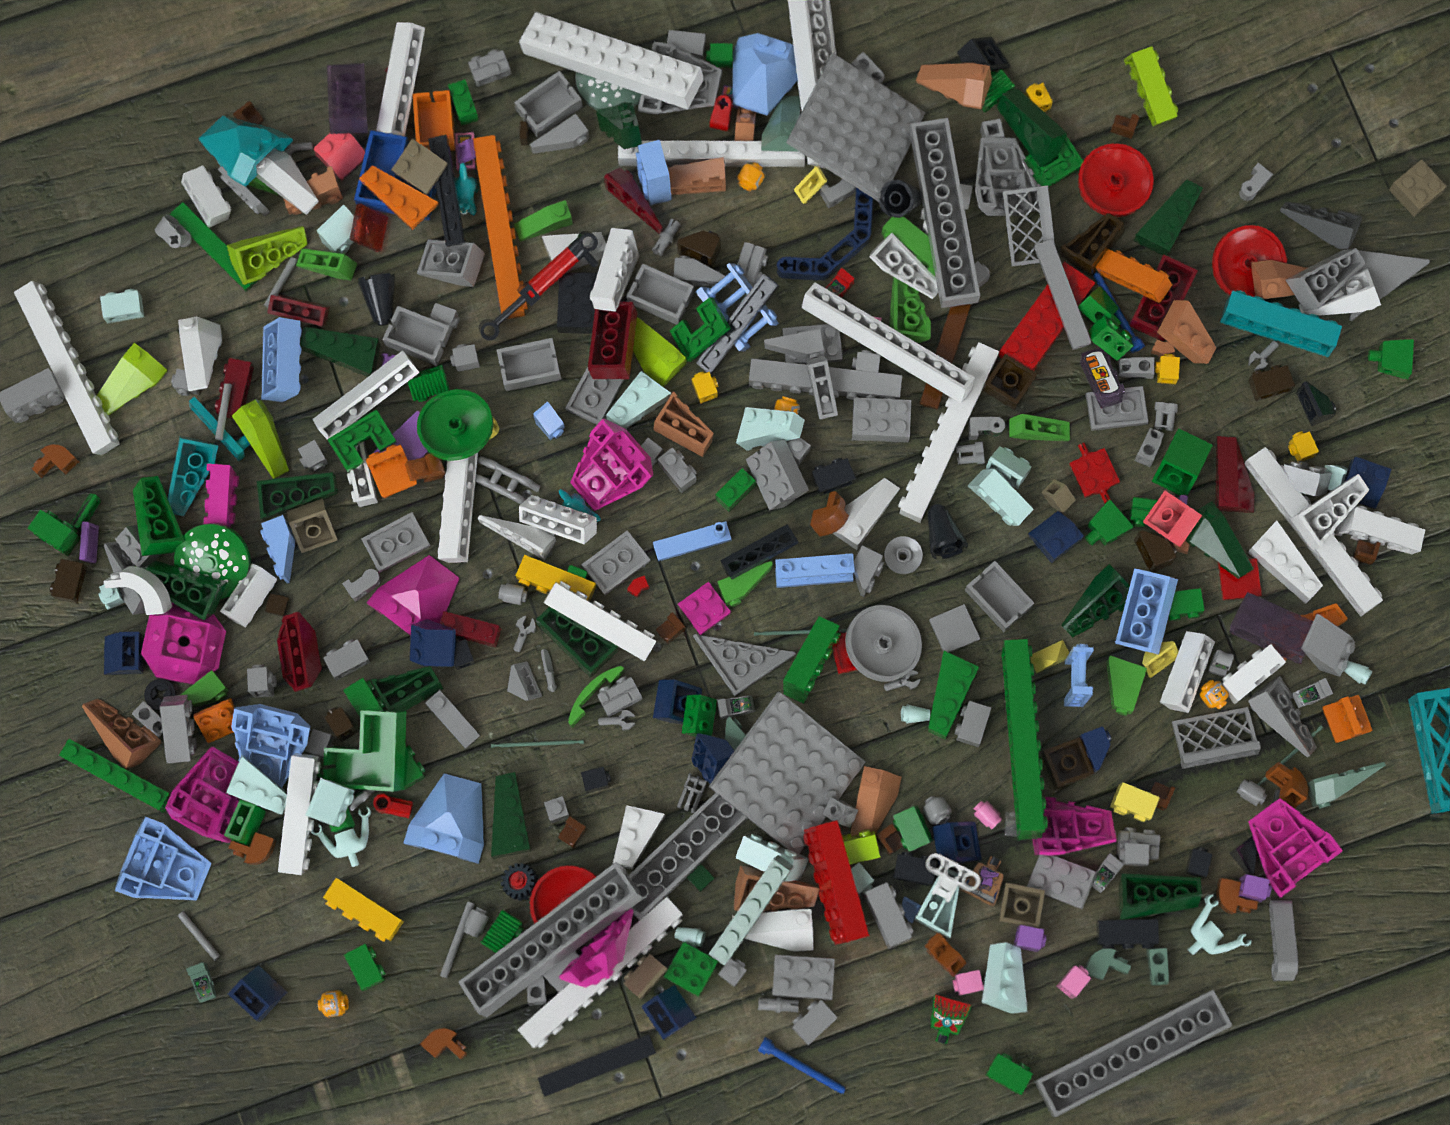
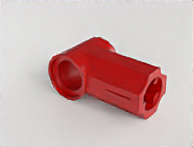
[373,794,413,819]

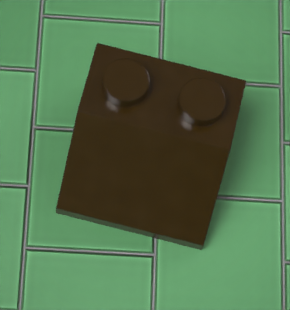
[677,230,721,268]
[983,354,1037,411]
[1134,530,1177,573]

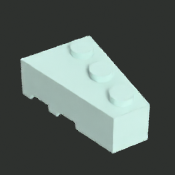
[736,407,805,451]
[968,469,1034,526]
[736,834,809,882]
[982,942,1027,1014]

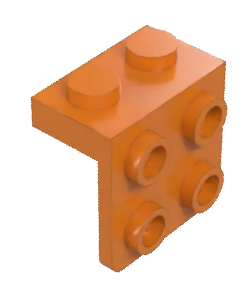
[365,444,417,498]

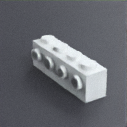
[341,429,378,507]
[519,495,597,544]
[1160,631,1215,713]

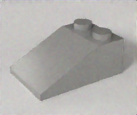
[417,240,485,287]
[1301,614,1355,677]

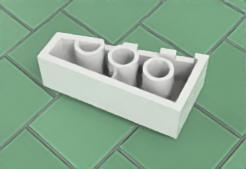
[590,228,639,312]
[1291,474,1369,551]
[1335,506,1425,554]
[1248,521,1323,604]

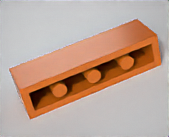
[1096,249,1173,303]

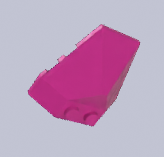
[570,418,653,511]
[366,555,460,637]
[165,747,239,843]
[1032,797,1116,855]
[1248,798,1342,898]
[559,908,634,988]

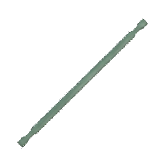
[754,629,846,636]
[1258,725,1323,786]
[491,740,584,748]

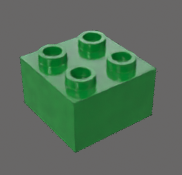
[27,509,81,557]
[664,942,718,997]

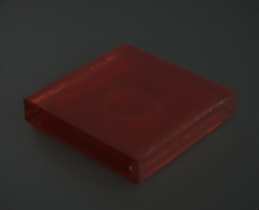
[349,204,388,252]

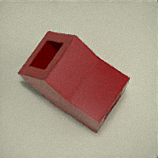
[627,575,649,598]

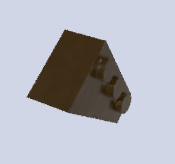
[1060,213,1124,275]

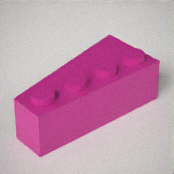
[204,464,239,528]

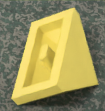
[794,166,828,204]
[1030,640,1069,674]
[1142,641,1179,678]

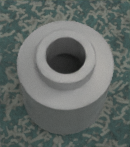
[498,583,528,605]
[1237,779,1267,806]
[463,907,489,938]

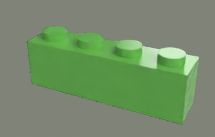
[882,216,935,276]

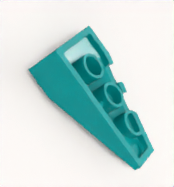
[167,436,218,516]

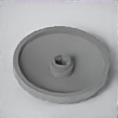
[845,605,922,682]

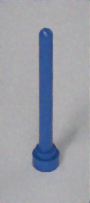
[1093,272,1145,353]
[758,1037,845,1094]

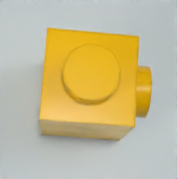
[1025,83,1052,111]
[1154,354,1180,384]
[692,372,718,404]
[1288,431,1319,461]

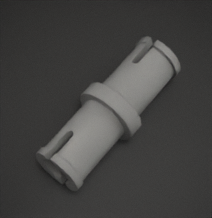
[652,219,681,256]
[758,997,799,1013]

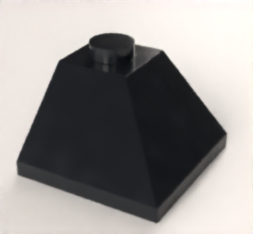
[957,36,1011,71]
[1296,381,1336,427]

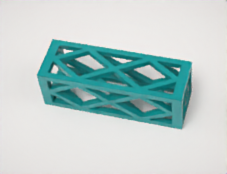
[1408,688,1450,814]

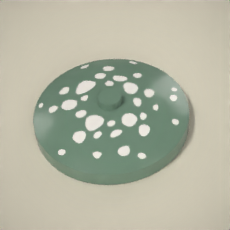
[576,72,641,110]

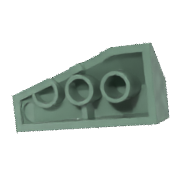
[761,96,800,152]
[1307,762,1386,809]

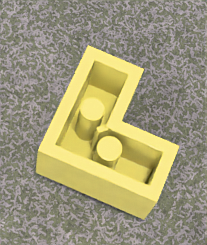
[1110,782,1160,822]

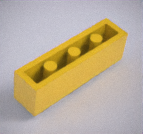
[515,555,596,601]
[323,878,404,942]

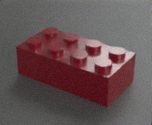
[1129,255,1198,342]
[588,302,638,379]

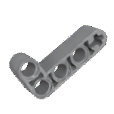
[1269,900,1298,981]

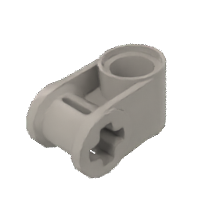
[155,214,192,248]

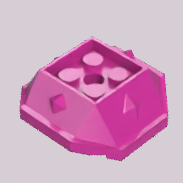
[141,602,226,685]

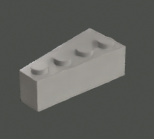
[1286,248,1366,310]

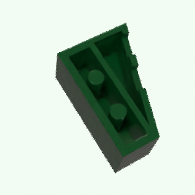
[596,102,642,149]
[371,666,444,711]

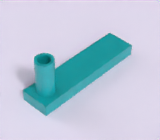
[189,396,251,461]

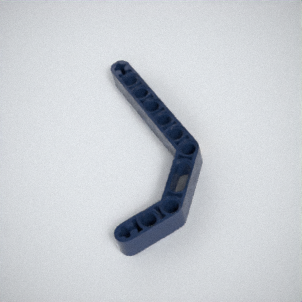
[777,188,873,281]

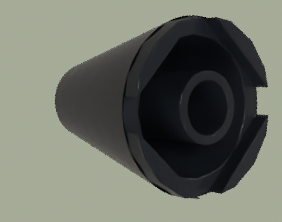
[879,180,922,218]
[357,273,395,326]
[927,504,968,559]

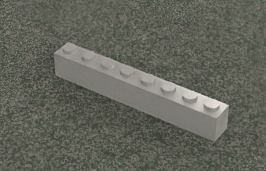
[749,359,902,400]

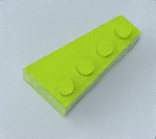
[1124,46,1178,126]

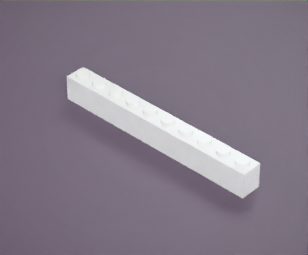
[618,141,805,167]
[14,281,120,456]
[802,283,975,403]
[898,342,999,523]
[1245,447,1383,617]
[518,897,683,1048]

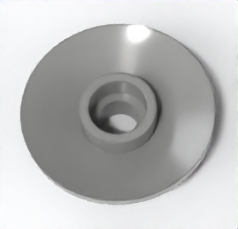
[884,536,923,574]

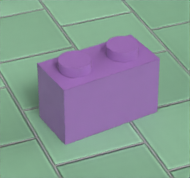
[1238,874,1272,903]
[1014,925,1046,952]

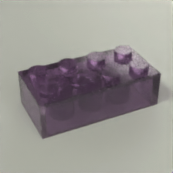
[327,64,368,134]
[1229,592,1313,665]

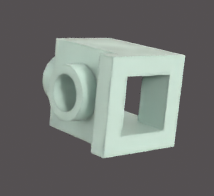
[99,585,125,610]

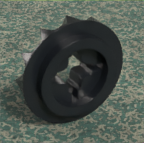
[144,679,176,710]

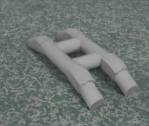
[475,456,541,504]

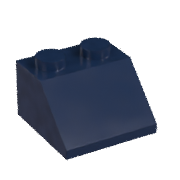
[1344,457,1391,509]
[1028,511,1084,564]
[410,619,456,667]
[653,680,702,724]
[1079,726,1112,775]
[932,821,982,866]

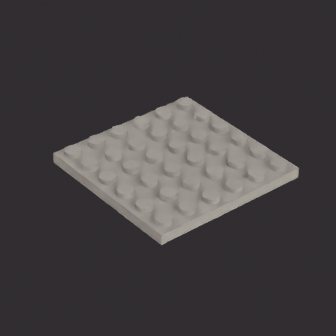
[786,53,925,201]
[709,692,865,854]

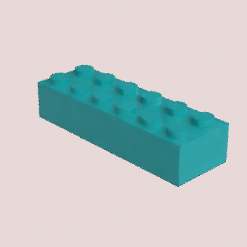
[1220,291,1342,357]

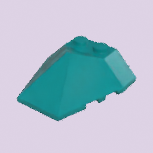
[199,116,293,187]

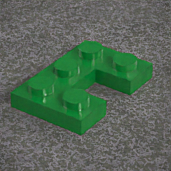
[1024,136,1083,187]
[670,297,731,362]
[327,410,397,472]

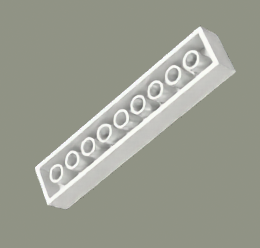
[788,0,836,169]
[519,12,704,109]

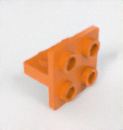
[1322,695,1372,743]
[193,698,235,743]

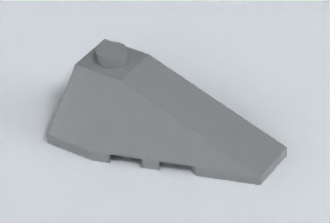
[1248,676,1317,757]

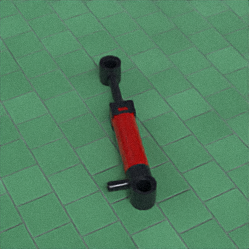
[478,230,599,341]

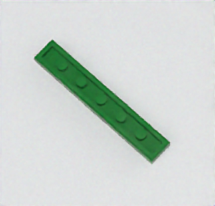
[169,202,259,292]

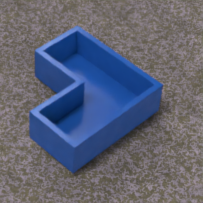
[354,130,437,221]

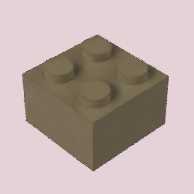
[1389,159,1447,217]

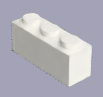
[181,166,231,227]
[220,564,277,628]

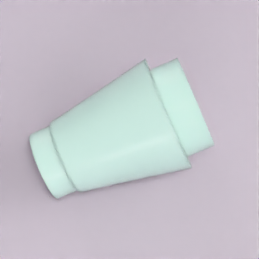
[1344,660,1373,684]
[901,704,930,724]
[675,927,705,948]

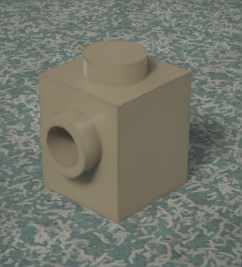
[1041,479,1076,513]

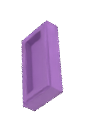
[79,522,99,564]

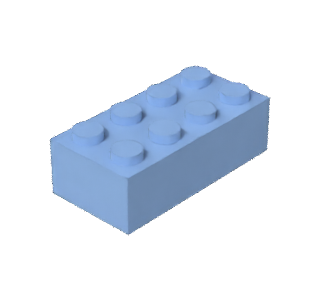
[635,140,671,206]
[262,317,302,402]
[1115,568,1178,655]

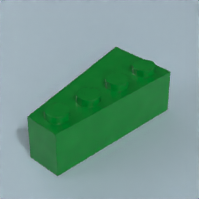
[133,476,184,556]
[783,616,841,704]
[928,651,979,740]

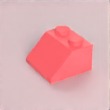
[313,124,365,181]
[1143,491,1202,547]

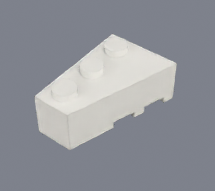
[542,232,606,272]
[1222,644,1286,704]
[613,805,665,869]

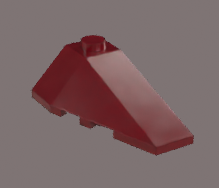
[604,167,663,235]
[1215,436,1254,513]

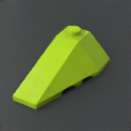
[227,226,308,285]
[633,317,687,387]
[97,343,168,415]
[232,399,289,479]

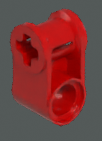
[709,94,733,132]

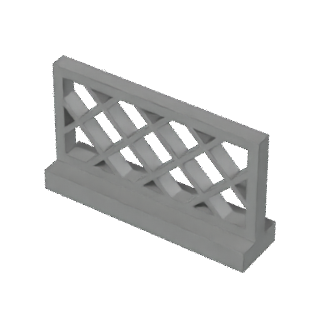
[1003,185,1055,266]
[1172,707,1261,769]

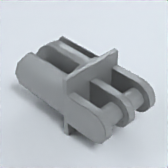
[677,773,707,813]

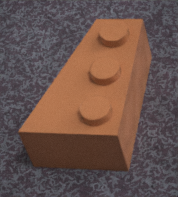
[668,157,726,195]
[1157,300,1217,364]

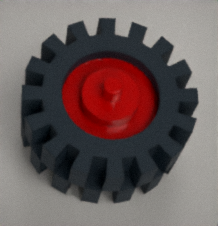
[501,863,539,901]

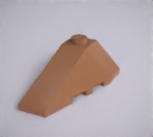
[916,63,992,109]
[1251,260,1307,299]
[82,699,161,769]
[850,766,901,836]
[734,865,820,912]

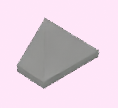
[507,661,542,701]

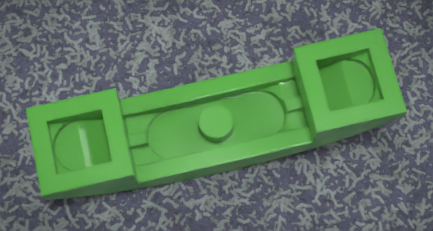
[568,666,625,728]

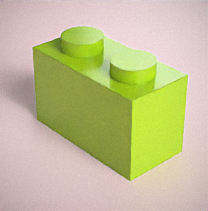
[842,830,880,864]

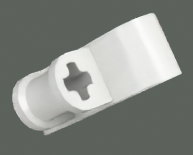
[925,854,980,903]

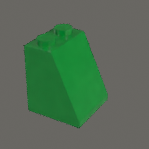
[1151,428,1213,496]

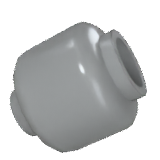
[923,796,952,826]

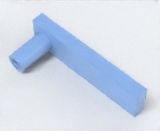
[653,521,732,561]

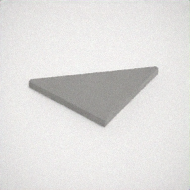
[1349,250,1430,321]
[693,634,796,696]

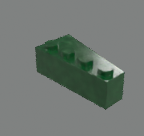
[997,88,1067,167]
[1133,179,1203,256]
[300,327,381,377]
[257,472,338,521]
[145,561,227,621]
[536,606,618,678]
[491,772,531,859]
[1118,873,1202,920]

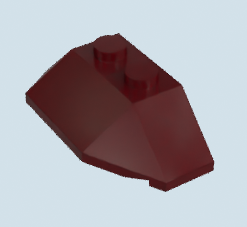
[277,612,322,692]

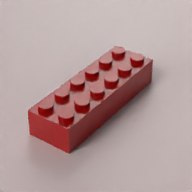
[998,262,1095,372]
[803,820,869,945]

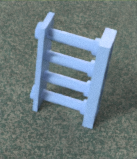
[695,263,779,351]
[775,553,855,588]
[1064,644,1093,707]

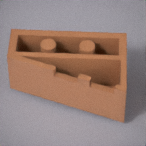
[284,166,343,215]
[653,391,714,457]

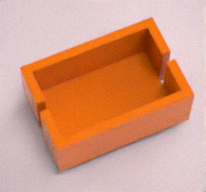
[413,90,456,151]

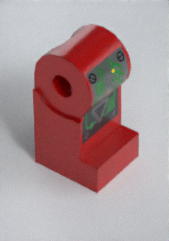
[825,268,855,298]

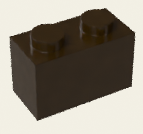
[1248,364,1295,401]
[50,559,87,604]
[324,707,358,742]

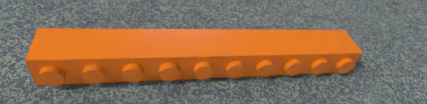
[473,135,528,319]

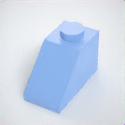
[533,402,565,440]

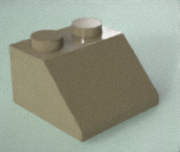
[392,139,448,195]
[287,499,338,553]
[999,883,1045,929]
[623,954,667,1001]

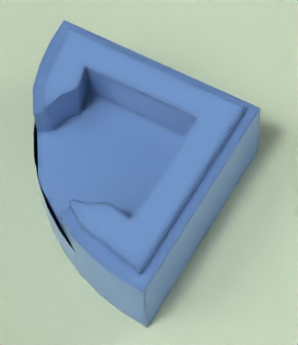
[902,896,921,923]

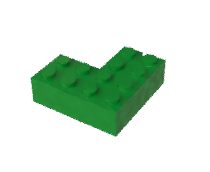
[323,709,407,792]

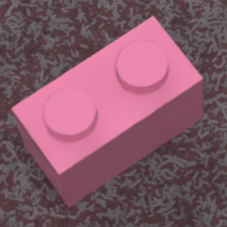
[1056,965,1091,999]

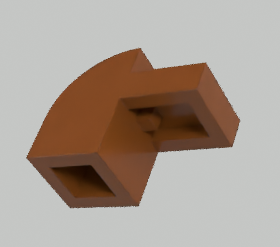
[32,444,79,478]
[405,454,446,482]
[810,491,849,537]
[1265,762,1308,809]
[229,832,277,865]
[1216,878,1258,915]
[925,932,967,977]
[420,1028,467,1059]

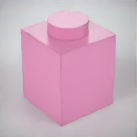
[952,970,984,996]

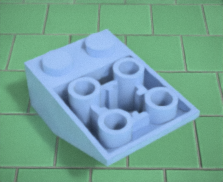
[260,515,296,584]

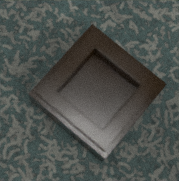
[520,121,529,146]
[265,593,289,617]

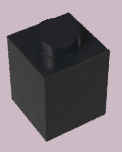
[454,638,475,670]
[581,766,612,793]
[1185,847,1213,879]

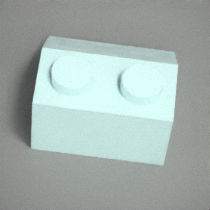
[317,205,364,254]
[986,446,1031,490]
[306,778,354,827]

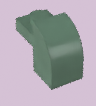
[1085,948,1131,980]

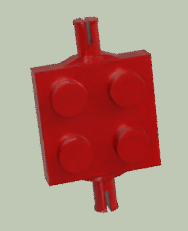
[1069,443,1120,504]

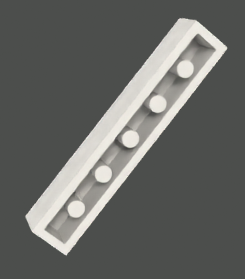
[376,23,425,136]
[313,351,419,439]
[438,453,478,563]
[544,581,656,661]
[278,753,321,875]

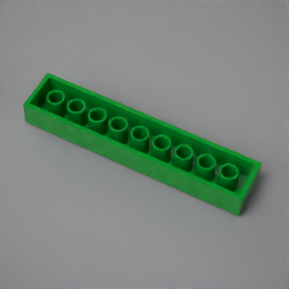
[1001,639,1048,840]

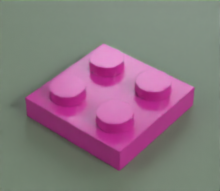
[678,582,731,635]

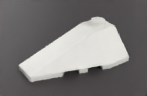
[256,148,319,215]
[869,233,938,299]
[1299,268,1381,316]
[178,316,222,391]
[832,478,900,550]
[478,515,556,560]
[732,909,813,952]

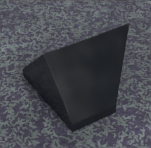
[1229,835,1257,875]

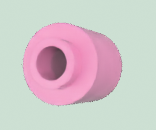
[973,800,1003,829]

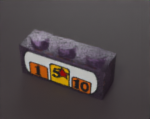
[1080,348,1125,409]

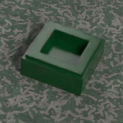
[687,864,715,892]

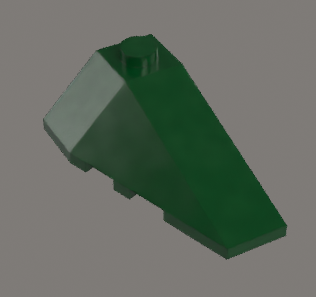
[1185,501,1254,579]
[1061,564,1130,638]

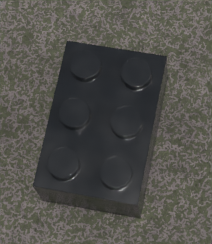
[557,272,597,334]

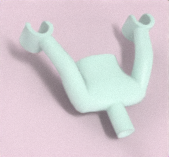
[311,806,371,867]
[1188,894,1252,955]

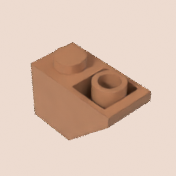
[735,107,757,141]

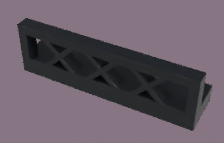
[720,524,799,580]

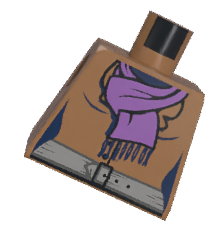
[959,856,1004,907]

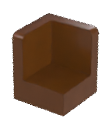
[233,101,264,125]
[1111,114,1139,139]
[1353,540,1381,565]
[656,612,685,644]
[1150,782,1175,811]
[558,816,587,848]
[876,824,903,856]

